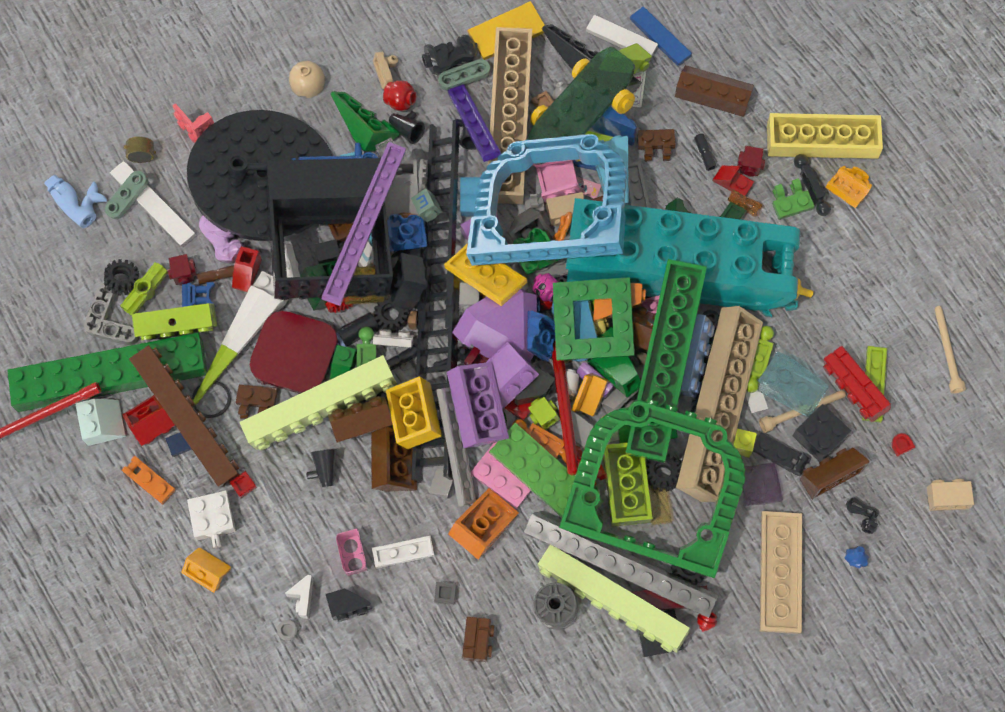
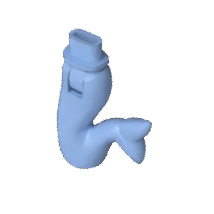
[44,175,107,228]

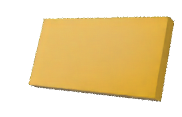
[467,1,545,60]
[444,243,527,307]

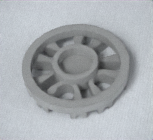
[418,159,427,192]

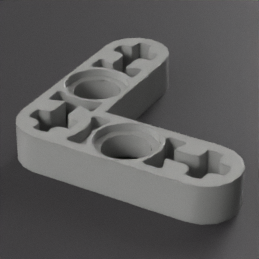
[84,283,139,345]

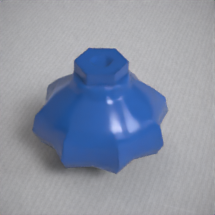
[844,546,869,569]

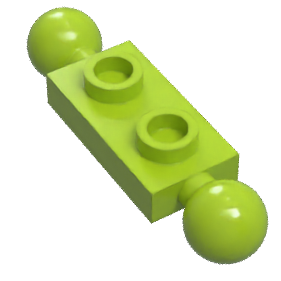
[746,326,774,393]

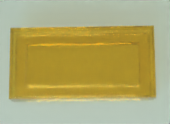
[648,485,672,526]

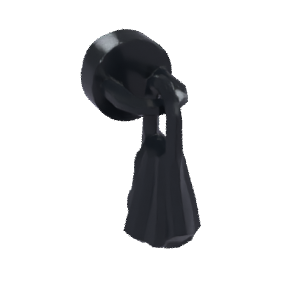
[846,497,878,534]

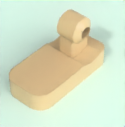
[373,51,398,89]

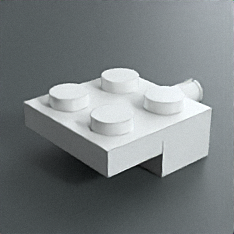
[187,491,236,548]

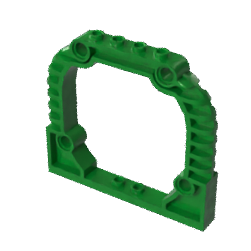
[559,398,745,578]

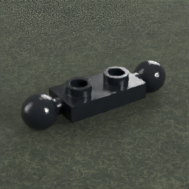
[794,154,831,216]

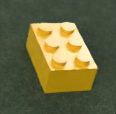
[386,376,442,449]

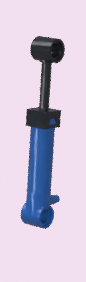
[228,143,378,180]

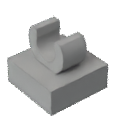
[524,194,544,214]

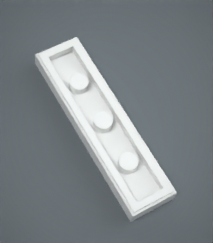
[586,15,658,56]

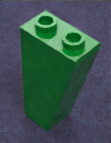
[586,327,641,398]

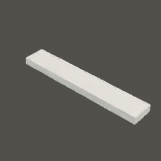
[110,161,196,247]

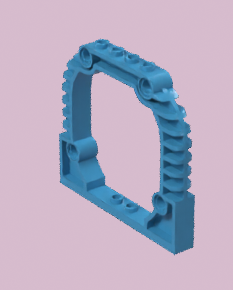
[466,134,627,266]

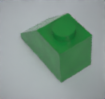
[330,345,357,380]

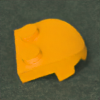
[825,166,872,208]

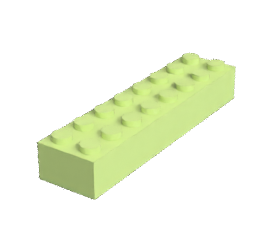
[240,356,397,450]

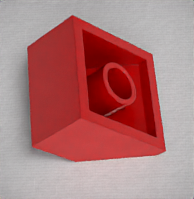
[122,395,175,446]

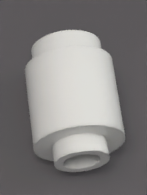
[565,369,579,399]

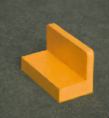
[571,373,609,417]
[181,548,231,593]

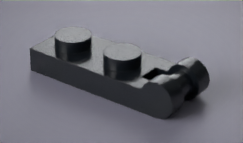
[753,432,810,476]

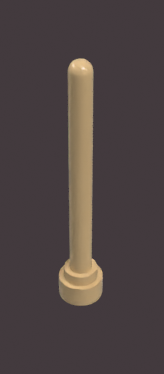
[935,306,966,394]
[759,390,846,433]

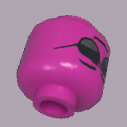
[533,273,558,302]

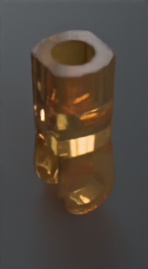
[727,189,762,217]

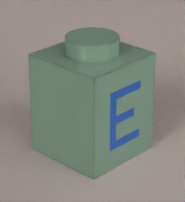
[411,188,442,222]

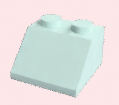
[75,399,126,446]

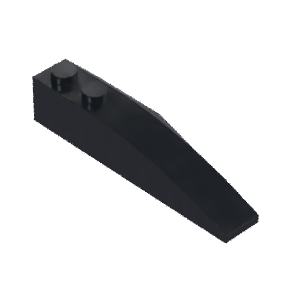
[542,24,642,99]

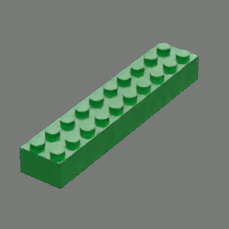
[626,259,707,463]
[7,332,208,412]

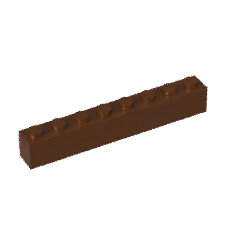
[129,345,240,488]

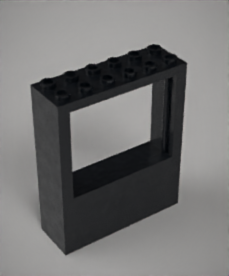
[266,158,393,300]

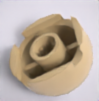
[289,61,325,98]

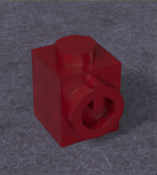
[737,145,765,177]
[167,254,197,286]

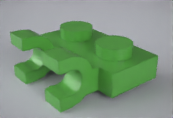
[772,178,814,220]

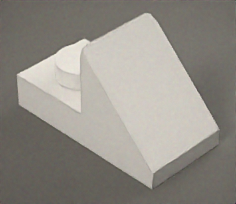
[285,575,314,619]

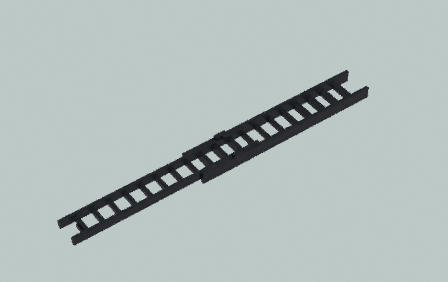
[411,120,460,483]

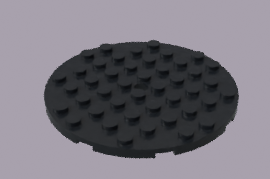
[187,110,333,241]

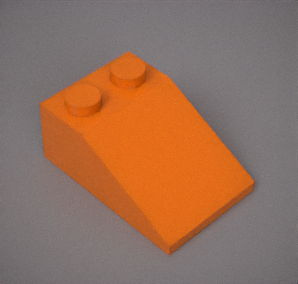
[448,488,519,560]

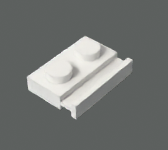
[373,329,415,347]

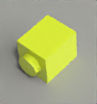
[733,428,757,458]

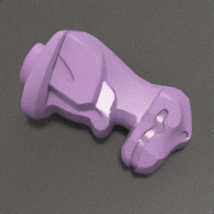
[199,216,244,263]

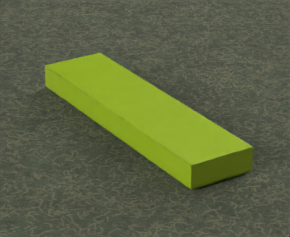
[862,346,887,423]

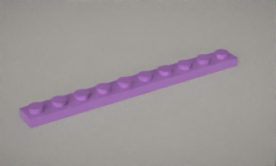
[322,142,406,306]

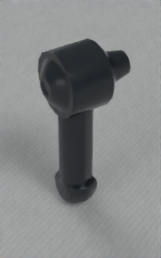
[433,347,470,366]

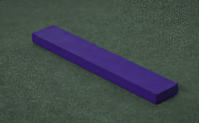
[447,84,501,162]

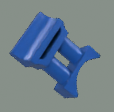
[182,282,216,307]

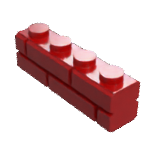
[823,346,891,422]

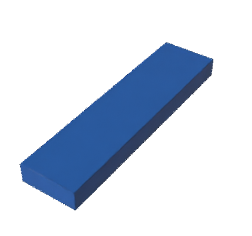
[630,6,692,67]

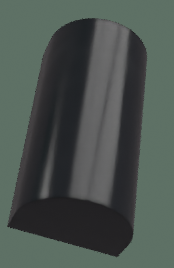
[336,312,379,347]

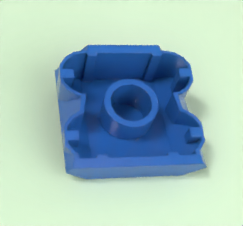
[387,214,427,252]
[527,311,555,362]

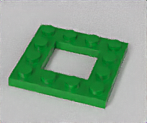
[553,277,635,361]

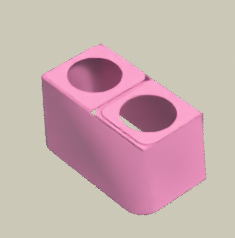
[336,529,367,576]

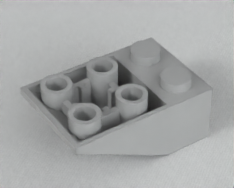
[385,160,420,220]

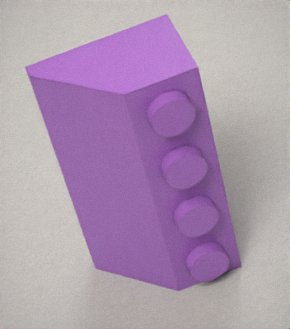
[486,342,539,409]
[447,362,509,448]

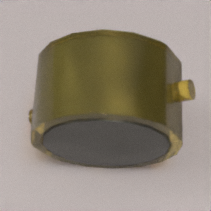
[123,137,156,163]

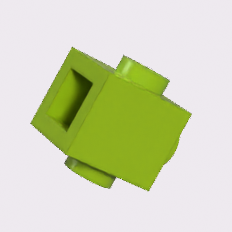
[529,397,560,430]

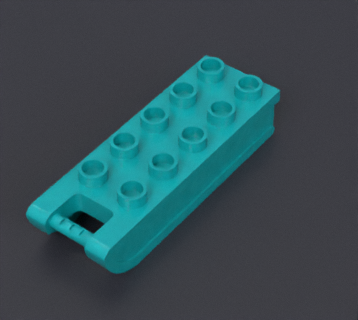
[566,198,801,310]

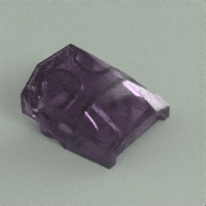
[742,463,783,506]

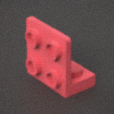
[172,103,214,143]

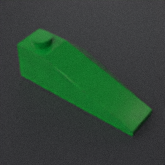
[330,91,400,152]

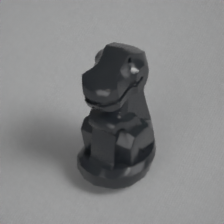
[422,34,478,74]

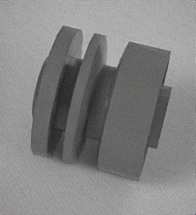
[533,582,579,630]

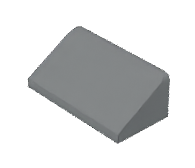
[428,456,453,499]

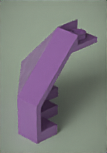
[453,289,537,363]

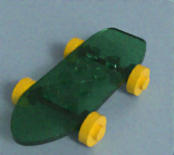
[528,47,635,165]

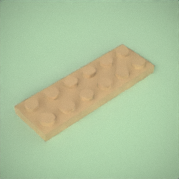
[760,511,802,634]

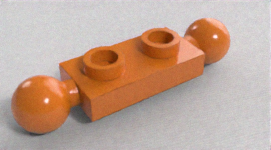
[511,419,566,463]

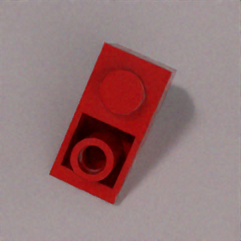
[232,246,262,292]

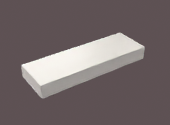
[372,536,434,569]

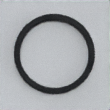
[192,381,231,418]

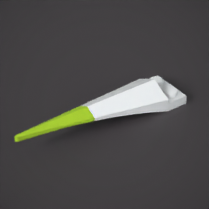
[193,271,288,405]

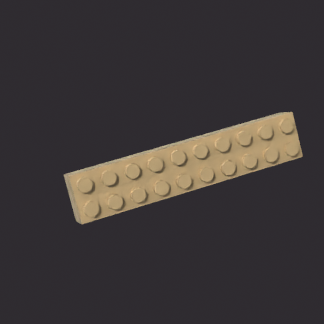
[488,27,532,204]
[676,306,763,502]

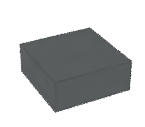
[434,582,456,605]

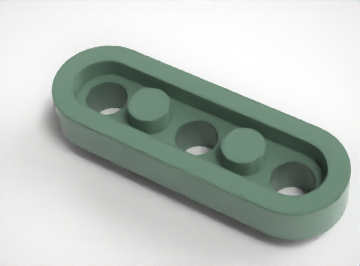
[438,59,490,90]
[105,171,149,219]

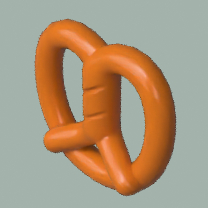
[553,212,573,241]

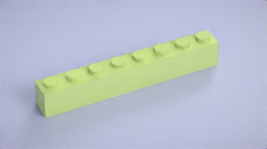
[538,545,690,653]

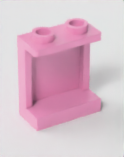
[534,160,581,203]

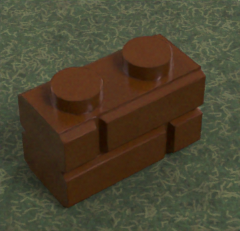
[462,617,495,663]

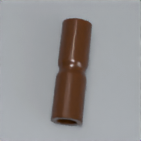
[197,265,234,284]

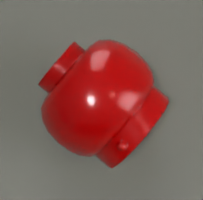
[383,80,417,111]

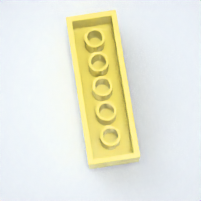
[767,113,883,159]

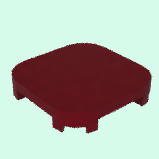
[249,311,338,394]

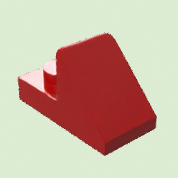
[712,165,754,199]

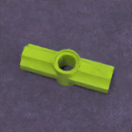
[120,262,168,315]

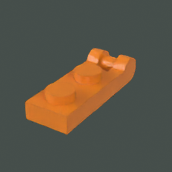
[121,455,176,505]

